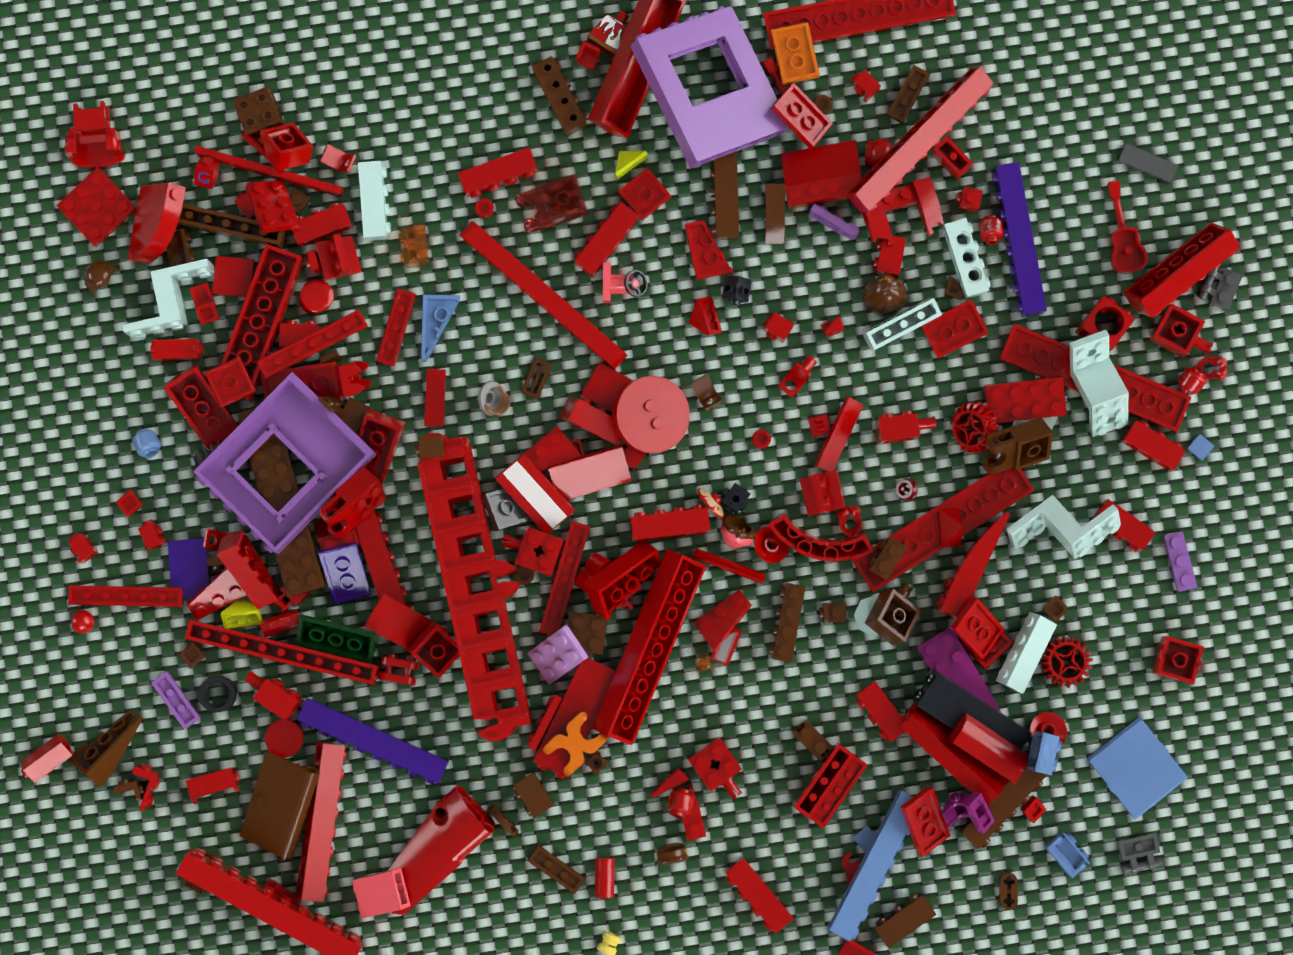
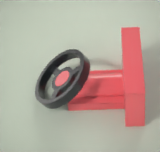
[603,262,648,303]

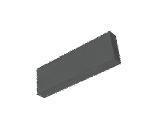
[1118,143,1179,184]

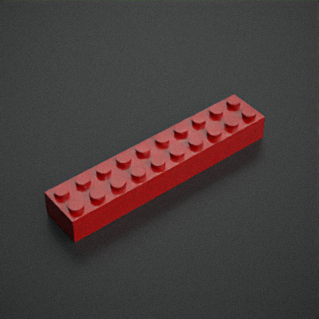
[592,549,706,745]
[176,847,362,955]

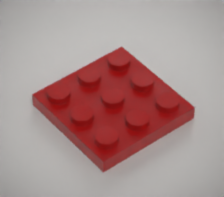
[56,167,137,247]

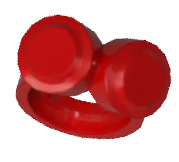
[1197,356,1228,381]
[836,505,862,536]

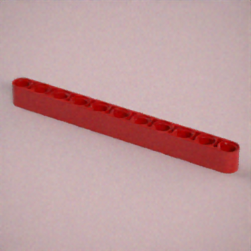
[459,221,627,370]

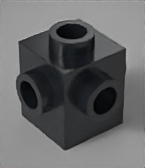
[722,276,752,305]
[720,483,751,514]

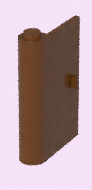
[239,751,320,860]

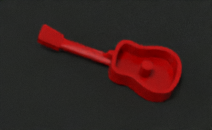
[1107,180,1148,274]

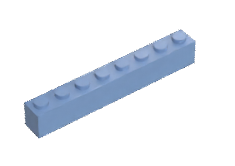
[826,791,913,941]

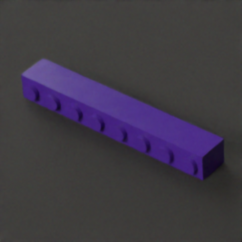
[992,162,1047,317]
[297,698,449,785]

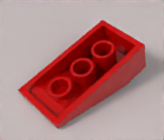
[164,363,238,450]
[358,409,406,488]

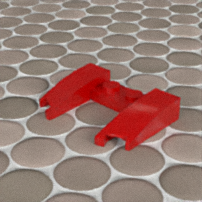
[861,177,944,246]

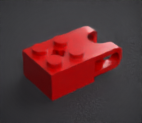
[320,466,387,539]

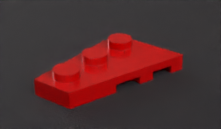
[684,220,734,280]
[525,426,582,472]

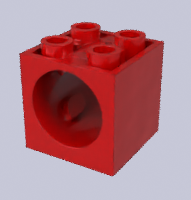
[1075,296,1135,352]

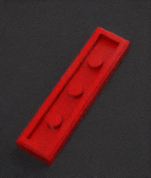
[376,289,416,367]
[814,396,863,472]

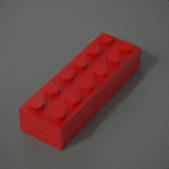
[1123,222,1241,318]

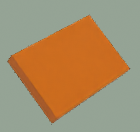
[771,22,820,85]

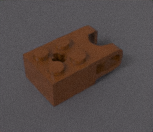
[983,417,1053,474]

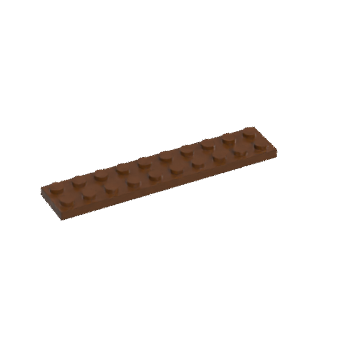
[237,407,326,598]

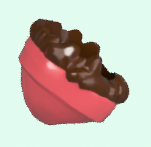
[720,515,757,549]

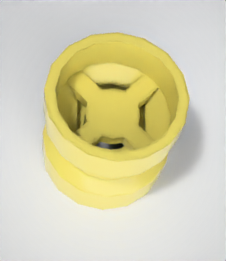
[597,930,622,955]

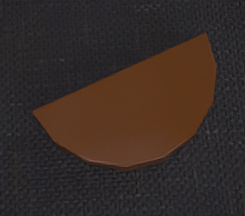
[488,804,519,837]

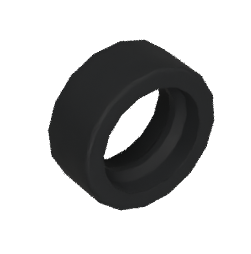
[198,676,237,712]

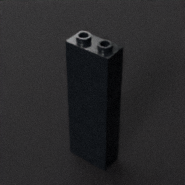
[913,669,1032,749]

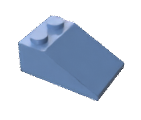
[1026,731,1061,775]

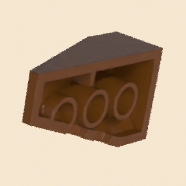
[68,710,143,787]

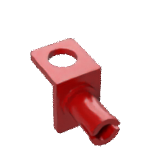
[778,355,817,398]

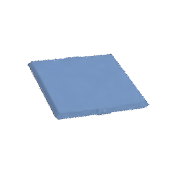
[1087,717,1188,820]

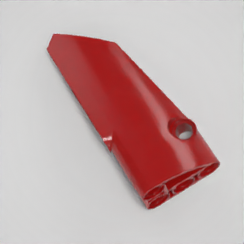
[388,785,495,915]

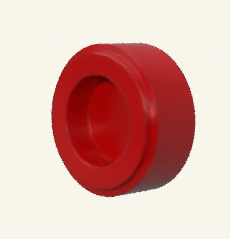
[475,198,494,218]

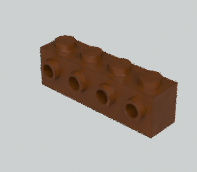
[532,56,588,137]
[769,583,806,663]

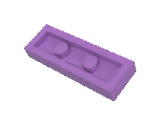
[1163,531,1198,592]
[151,671,201,730]

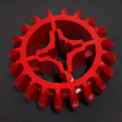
[949,402,999,454]
[1040,636,1093,688]

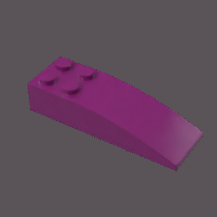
[915,627,1001,712]

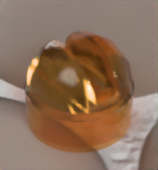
[697,657,713,672]

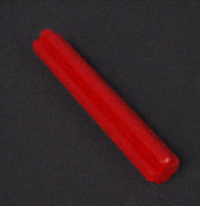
[693,548,766,584]

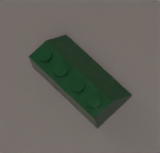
[296,614,379,664]

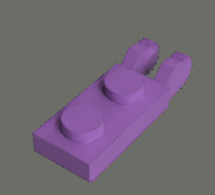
[809,204,859,240]

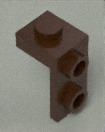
[318,396,344,417]

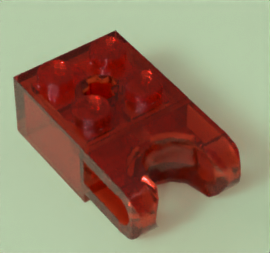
[515,174,589,234]

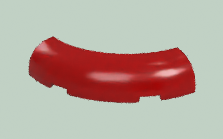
[768,512,874,562]

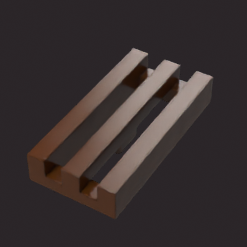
[521,357,553,400]

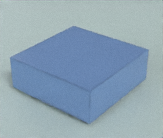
[1187,434,1214,461]
[852,825,875,853]

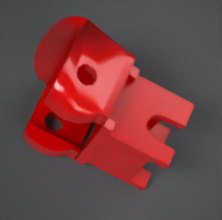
[65,101,126,168]

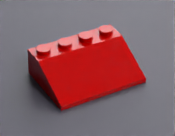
[781,140,862,209]

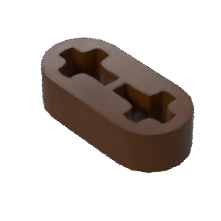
[999,872,1018,910]

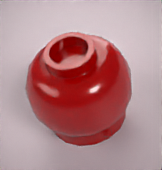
[865,138,893,168]

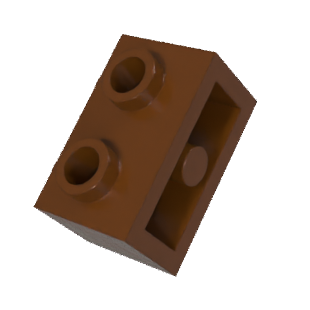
[868,537,907,581]

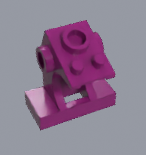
[941,791,995,834]

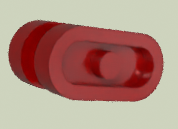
[377,653,419,686]

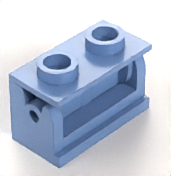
[1044,832,1090,878]

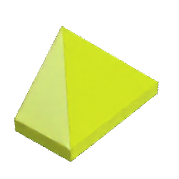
[615,151,648,180]
[221,598,263,629]

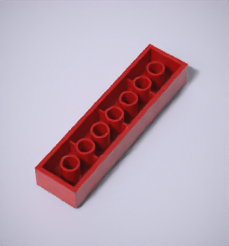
[221,244,305,402]

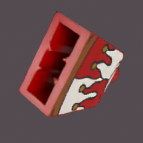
[587,11,629,58]

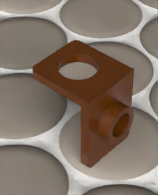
[691,374,723,411]

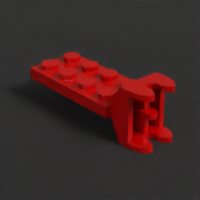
[260,361,372,400]

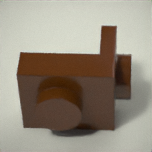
[113,779,146,801]

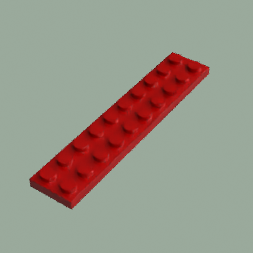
[763,0,956,51]
[999,324,1192,432]
[852,468,1034,593]

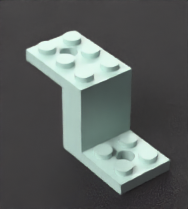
[122,259,215,340]
[1070,330,1129,437]
[1006,495,1121,559]

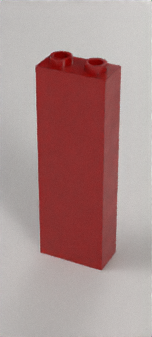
[534,658,616,780]
[900,703,1008,806]

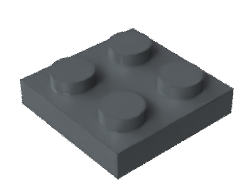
[482,488,530,532]

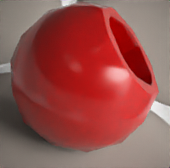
[72,610,95,634]

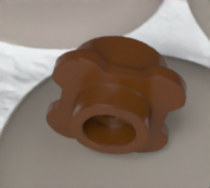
[585,751,608,774]

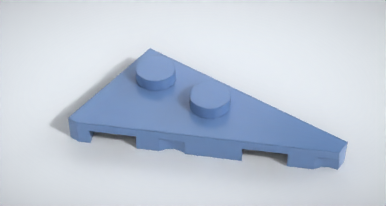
[421,295,460,362]

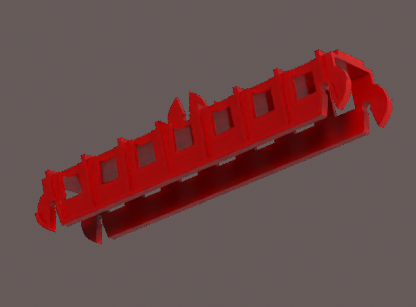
[414,433,532,741]

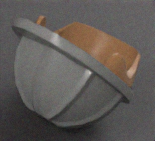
[477,381,511,416]

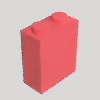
[352,868,411,918]

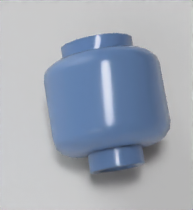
[132,429,161,458]

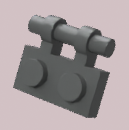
[1198,267,1243,311]
[1117,833,1163,874]

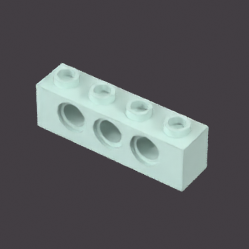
[942,218,990,299]

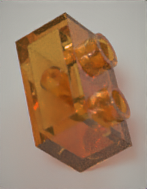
[399,225,429,268]

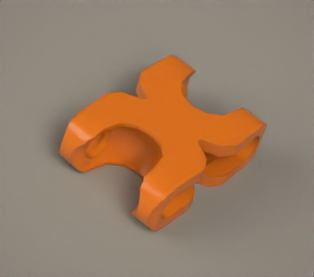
[543,711,608,776]

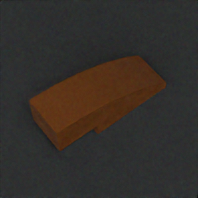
[765,184,785,244]

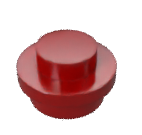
[752,429,771,449]

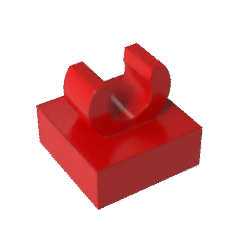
[808,414,831,438]

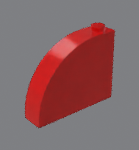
[127,182,186,265]

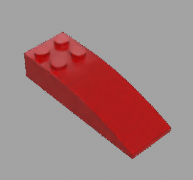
[935,512,1010,619]

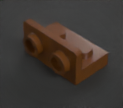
[166,228,196,267]

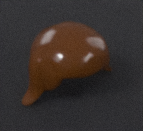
[83,261,120,297]

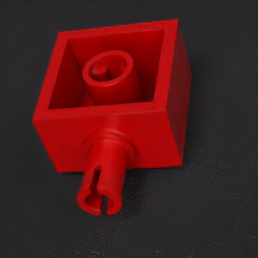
[1149,304,1213,358]
[875,411,937,445]
[501,527,564,578]
[244,671,304,720]
[688,737,742,800]

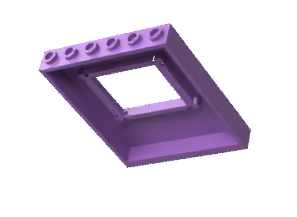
[630,6,789,169]
[193,372,377,554]

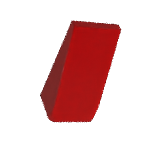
[651,768,689,798]

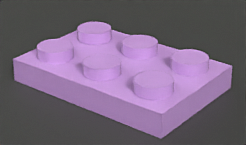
[528,625,588,685]

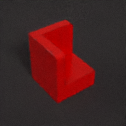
[576,41,601,71]

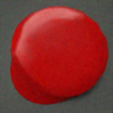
[299,280,334,314]

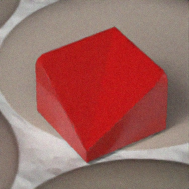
[821,316,844,338]

